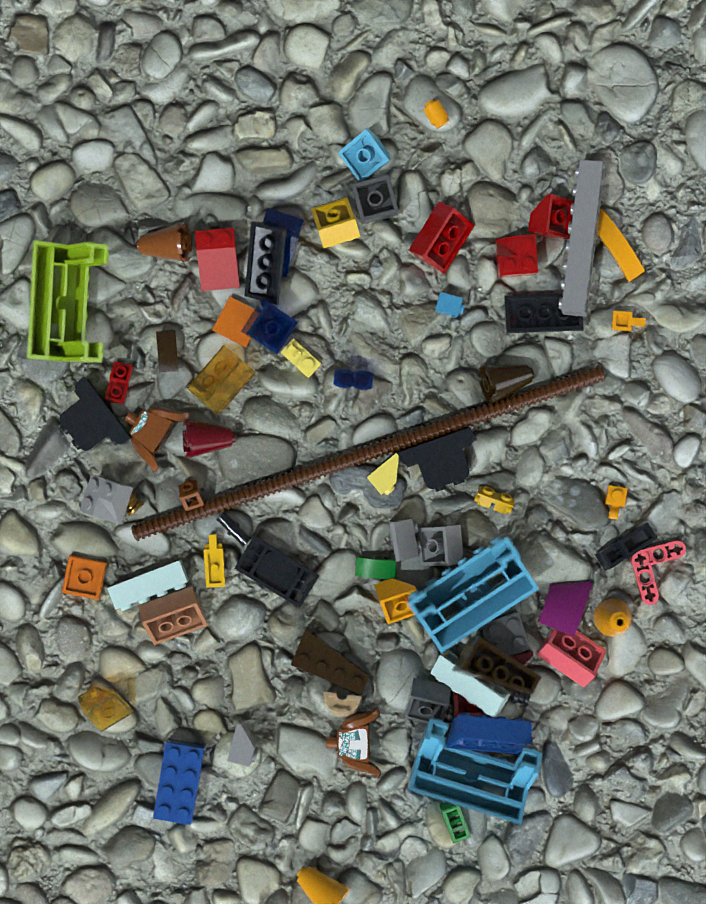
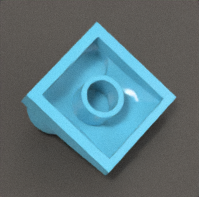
[338,128,391,182]

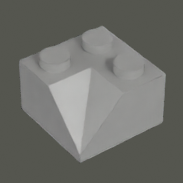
[79,474,133,524]

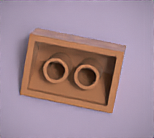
[138,586,208,645]

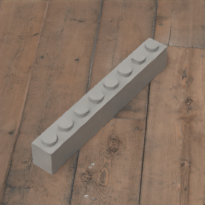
[559,160,605,317]

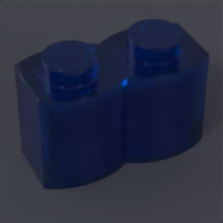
[333,369,373,391]

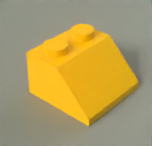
[311,197,360,248]

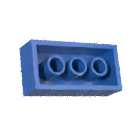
[153,739,206,825]

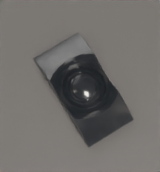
[234,535,320,608]

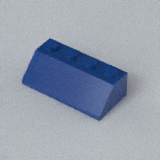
[446,713,532,754]

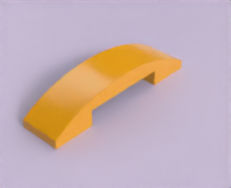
[597,208,645,282]

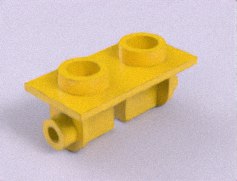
[474,486,515,515]

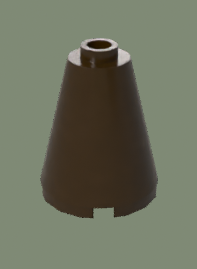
[478,364,534,404]

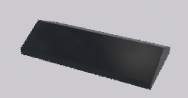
[244,221,286,305]
[504,294,584,333]

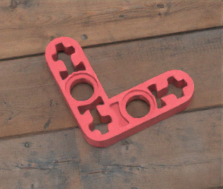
[630,540,686,605]

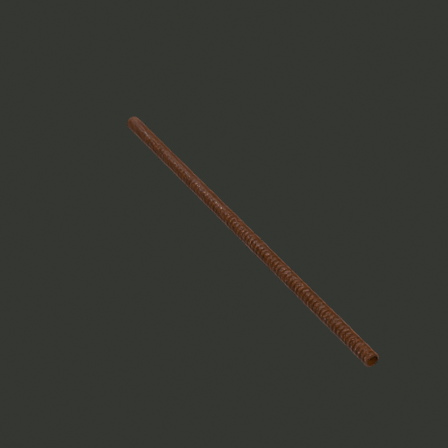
[131,365,605,541]

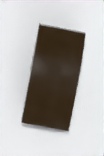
[156,330,178,372]

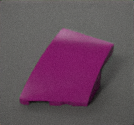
[538,581,592,636]

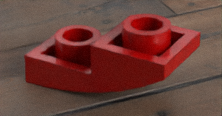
[105,361,133,405]

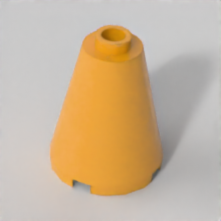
[593,598,632,637]
[296,866,350,904]

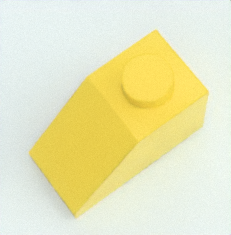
[367,453,399,495]

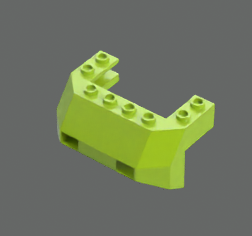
[27,240,109,363]

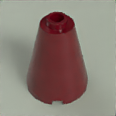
[182,419,235,458]

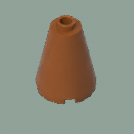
[137,223,192,262]

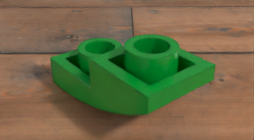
[355,556,397,579]

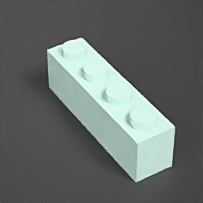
[107,560,189,611]
[431,650,511,717]

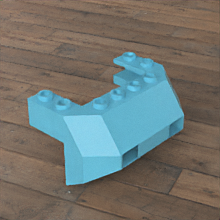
[407,536,539,653]
[407,718,543,825]

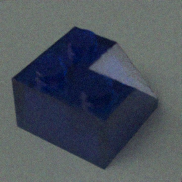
[241,299,298,355]

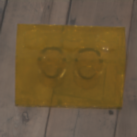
[187,345,256,416]

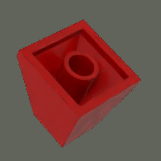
[528,194,574,239]

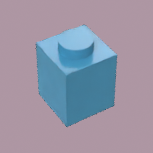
[435,292,465,318]

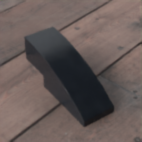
[595,522,657,570]

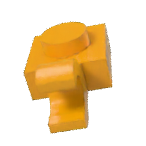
[611,311,646,332]
[605,485,628,520]

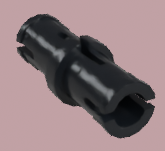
[216,511,251,547]

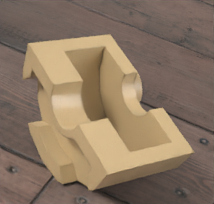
[323,692,362,718]

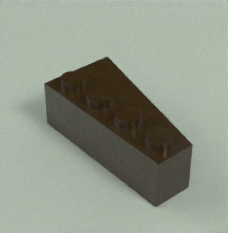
[291,627,369,695]
[452,636,541,694]

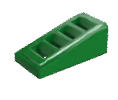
[439,802,471,844]

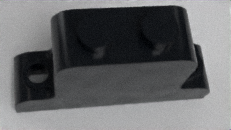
[60,377,132,451]
[398,427,474,492]

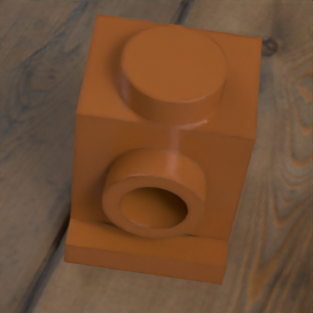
[178,480,204,511]

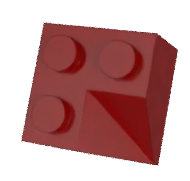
[495,234,538,278]

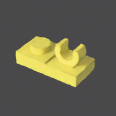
[280,338,321,378]

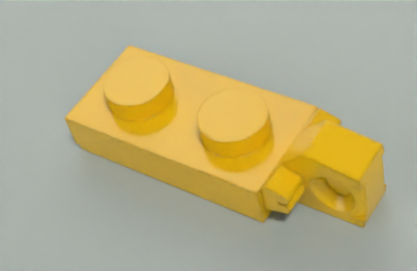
[204,533,226,588]

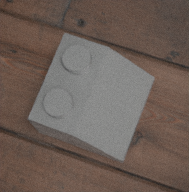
[389,518,421,561]
[417,525,463,566]
[227,718,259,767]

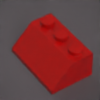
[409,201,475,274]

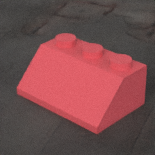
[536,628,607,688]

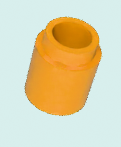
[423,99,450,129]

